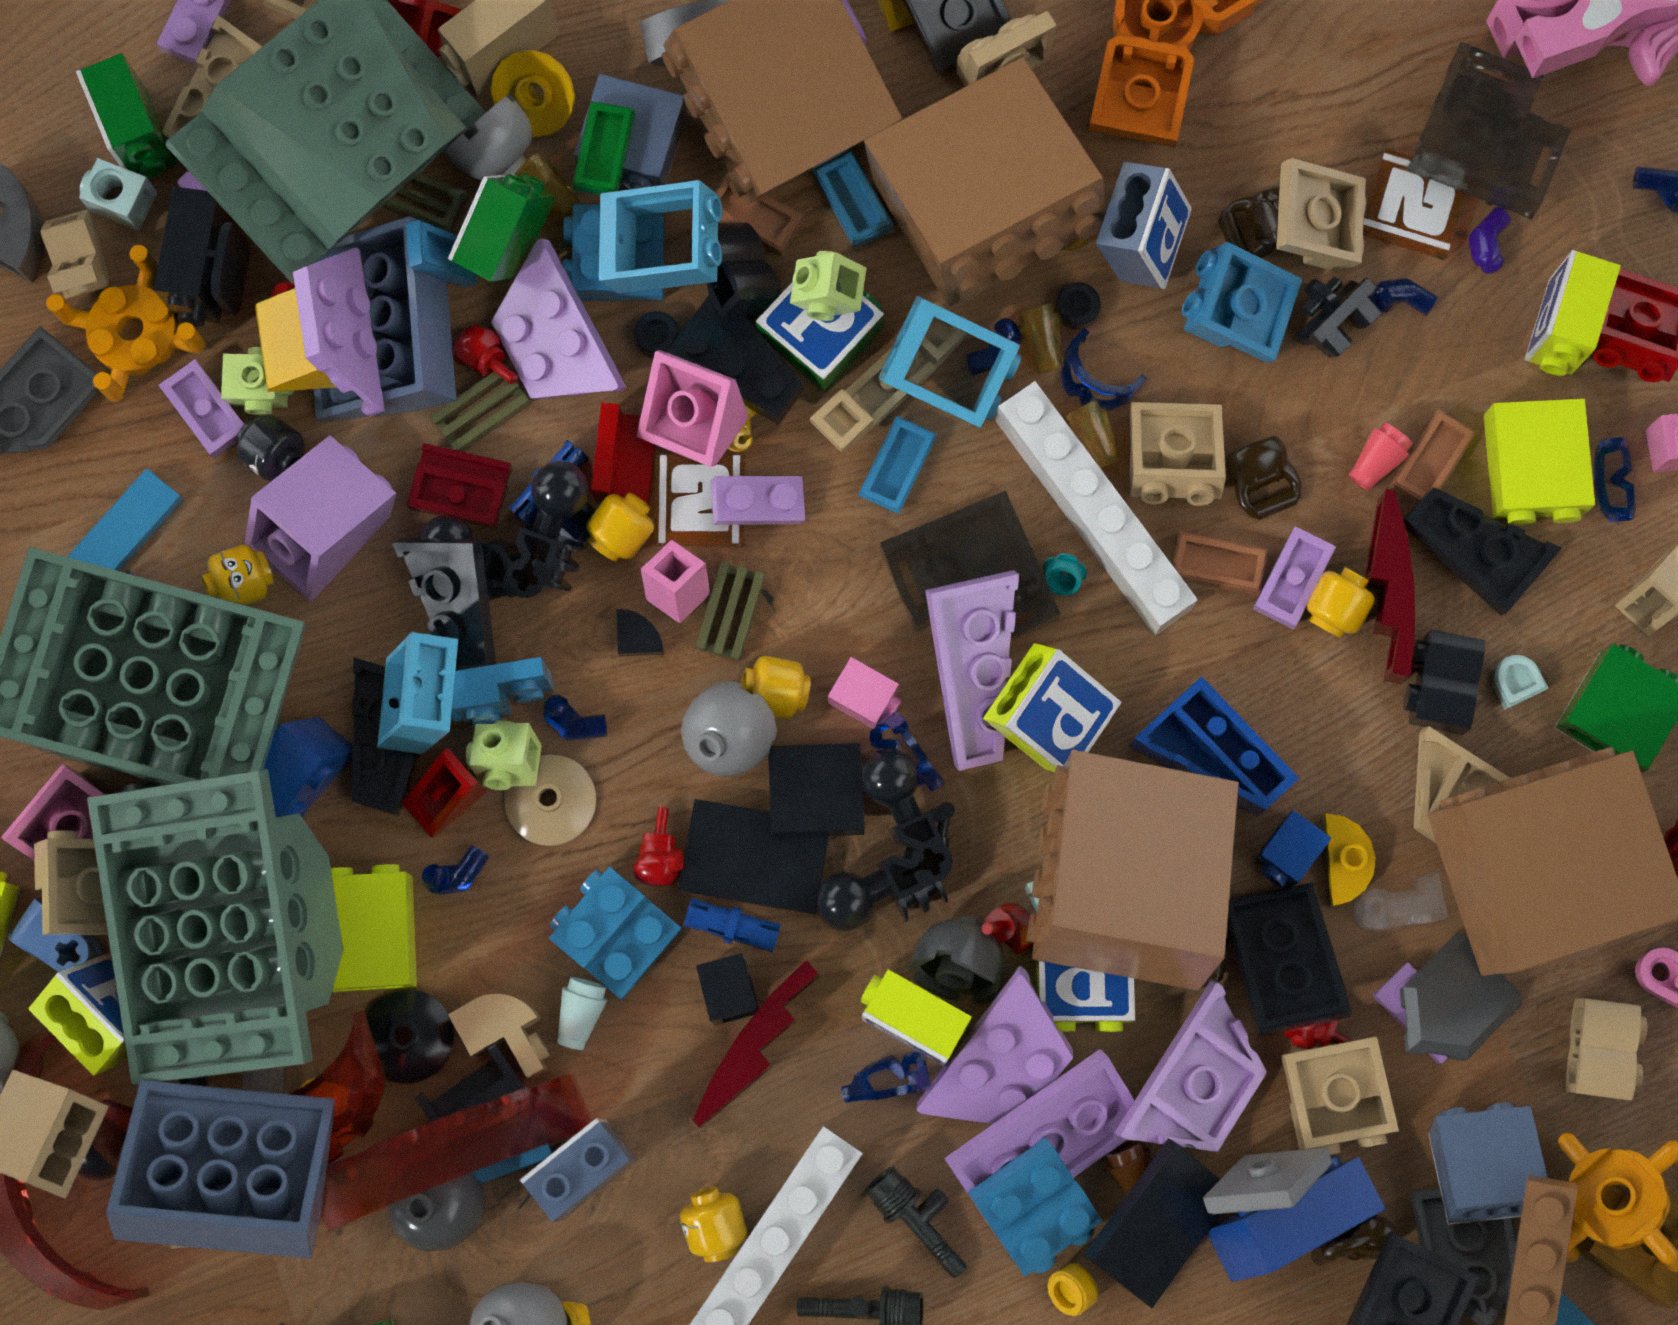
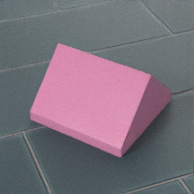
[636,350,749,467]
[1,763,108,861]

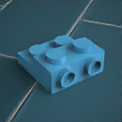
[563,204,665,301]
[1181,242,1302,363]
[451,657,554,728]
[549,866,683,1001]
[967,1137,1103,1277]

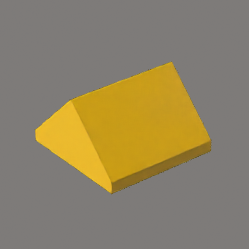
[255,288,337,392]

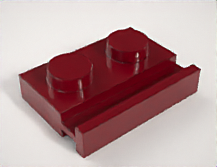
[406,443,513,529]

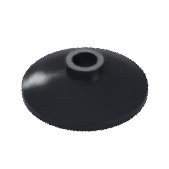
[360,989,454,1084]

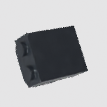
[153,186,250,327]

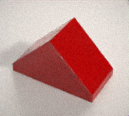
[403,748,487,838]

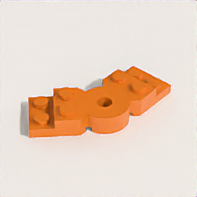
[1088,0,1265,148]

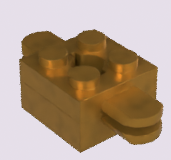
[1566,1177,1678,1309]

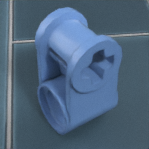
[7,898,104,972]

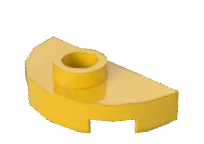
[1323,813,1376,907]

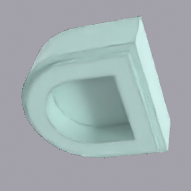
[1491,655,1549,710]

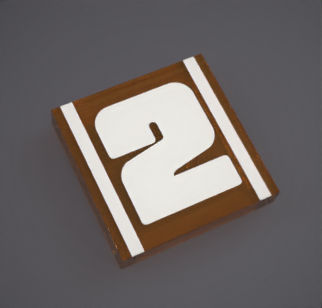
[1363,149,1471,260]
[653,455,746,547]

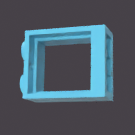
[599,180,722,293]
[878,296,1021,428]
[377,632,458,754]

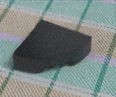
[617,609,665,657]

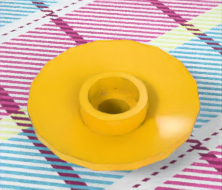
[491,49,576,137]

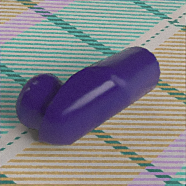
[1468,207,1511,274]

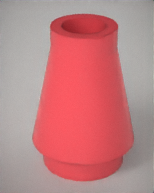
[1348,422,1413,492]

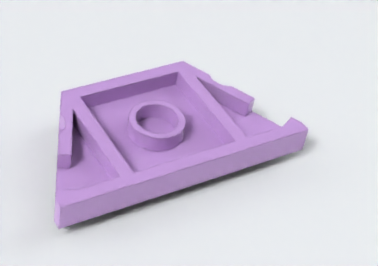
[491,239,627,400]
[293,248,385,416]
[916,967,1073,1124]
[1114,982,1267,1152]

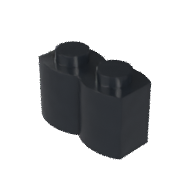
[690,222,781,317]
[1403,629,1485,735]

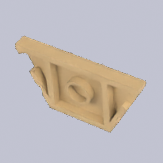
[1413,726,1511,843]

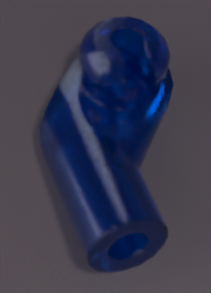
[1633,166,1678,213]
[1371,278,1438,316]
[966,318,1022,376]
[543,695,608,741]
[421,844,490,895]

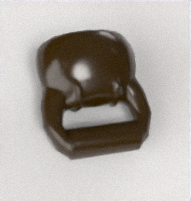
[1218,187,1280,258]
[1226,436,1301,520]
[1311,1214,1396,1265]

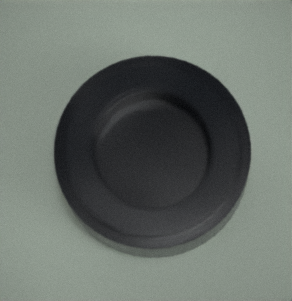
[1055,282,1101,330]
[634,311,679,358]

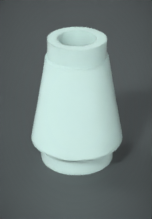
[557,977,608,1050]

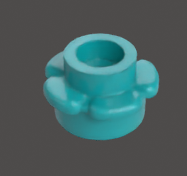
[1043,553,1088,596]

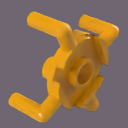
[46,245,206,402]
[1558,1133,1678,1272]

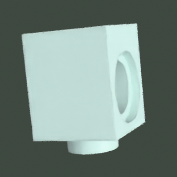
[79,158,158,231]

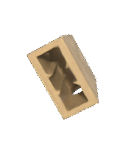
[1615,542,1678,637]

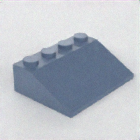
[314,216,457,422]
[106,1080,335,1259]

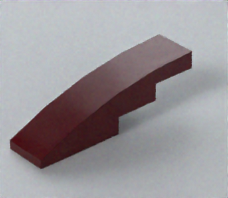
[1364,489,1415,684]
[692,960,820,1128]

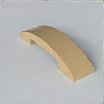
[809,301,968,452]

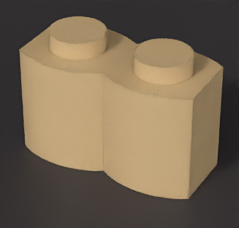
[1566,998,1647,1101]

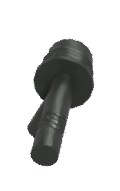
[865,1166,967,1279]
[797,1286,924,1325]

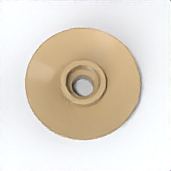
[504,754,597,846]

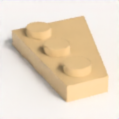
[161,15,262,140]

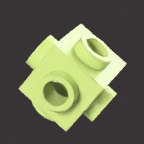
[790,251,867,321]
[221,347,294,415]
[466,720,542,790]

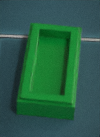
[572,101,636,195]

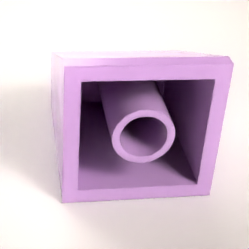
[244,435,396,602]

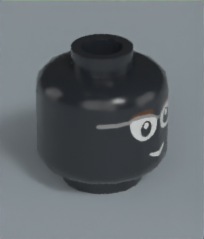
[236,415,305,482]

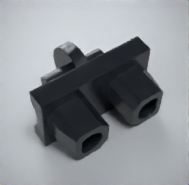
[1295,277,1382,358]

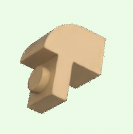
[40,209,109,299]
[448,994,550,1079]

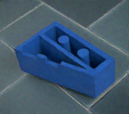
[1129,676,1299,817]
[264,716,352,818]
[1207,1155,1386,1282]

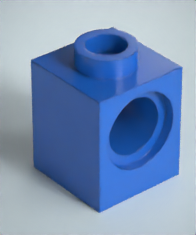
[1254,810,1331,887]

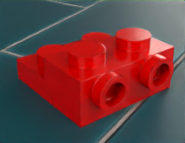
[1591,268,1678,383]

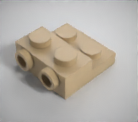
[956,10,1057,87]
[1276,158,1367,273]
[1129,402,1226,506]
[34,831,108,935]
[1281,1037,1399,1154]

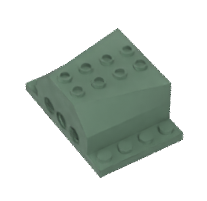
[165,0,486,283]
[0,547,307,785]
[87,769,343,1085]

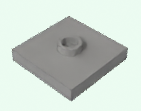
[1203,1147,1332,1214]

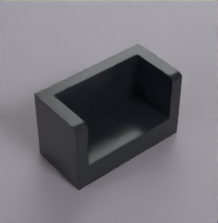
[696,953,759,1026]
[415,1043,533,1154]

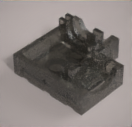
[1406,41,1571,220]
[880,490,1061,641]

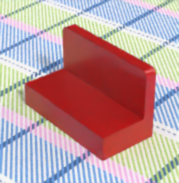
[591,402,656,504]

